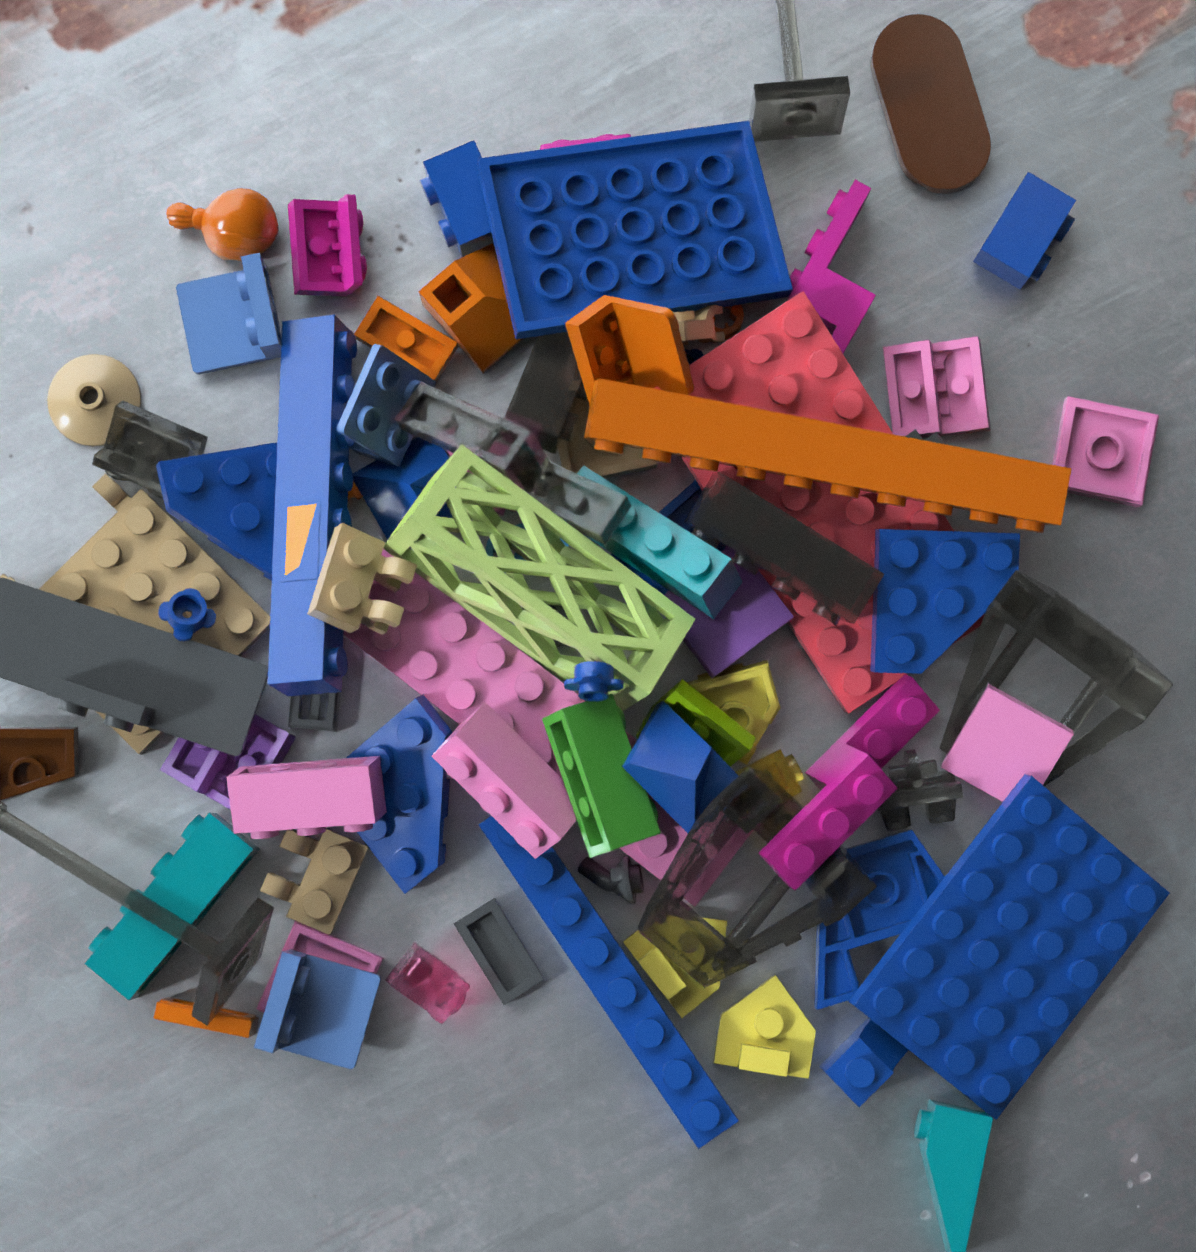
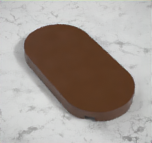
[871,14,991,194]

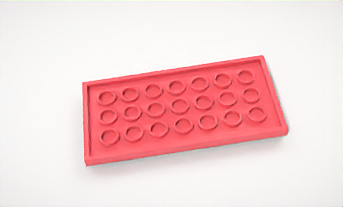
[653,291,1004,714]

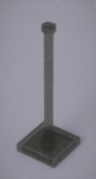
[749,0,850,142]
[0,801,274,1026]

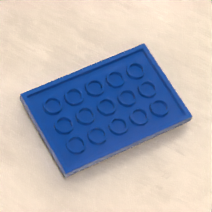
[477,120,793,340]
[848,774,1170,1120]

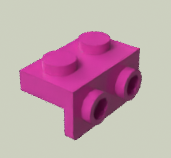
[288,194,367,297]

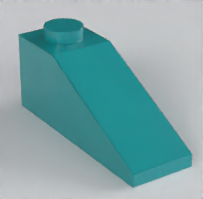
[914,1099,993,1252]

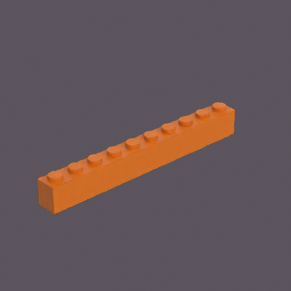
[584,378,1072,533]

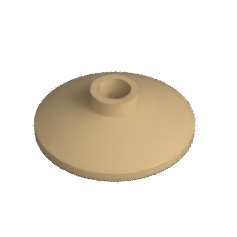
[47,354,141,446]

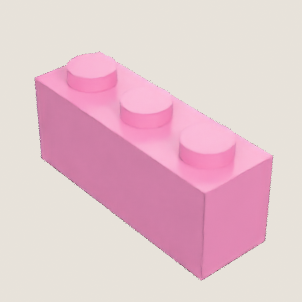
[432,702,577,859]
[226,756,387,839]

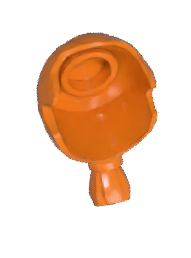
[166,188,279,261]

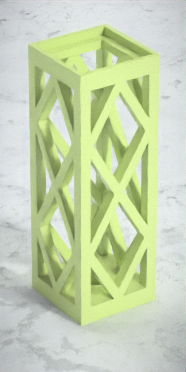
[383,444,696,711]

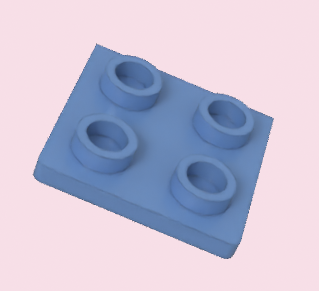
[176,253,282,375]
[337,344,436,467]
[254,949,381,1069]

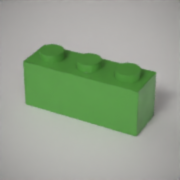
[542,693,661,858]

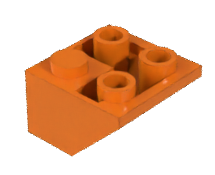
[418,244,524,373]

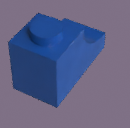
[819,1018,908,1107]

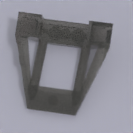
[939,570,1173,786]
[638,767,877,988]

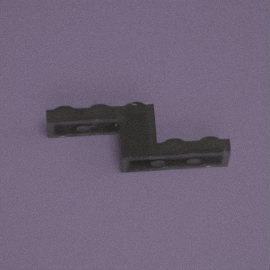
[394,382,632,545]

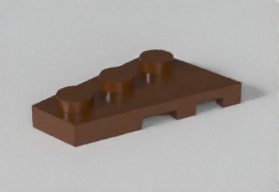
[0,727,79,800]

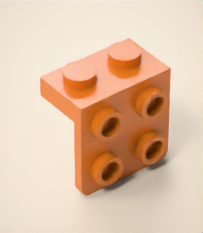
[565,295,694,406]

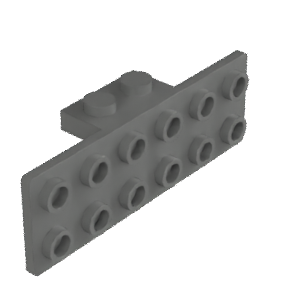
[0,577,268,756]

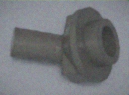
[578,856,644,904]

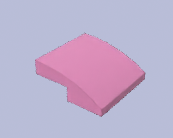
[883,336,991,438]

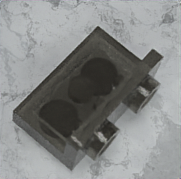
[92,401,208,499]

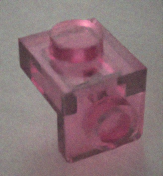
[385,941,470,1024]

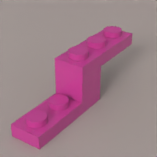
[787,179,876,354]
[759,674,940,891]

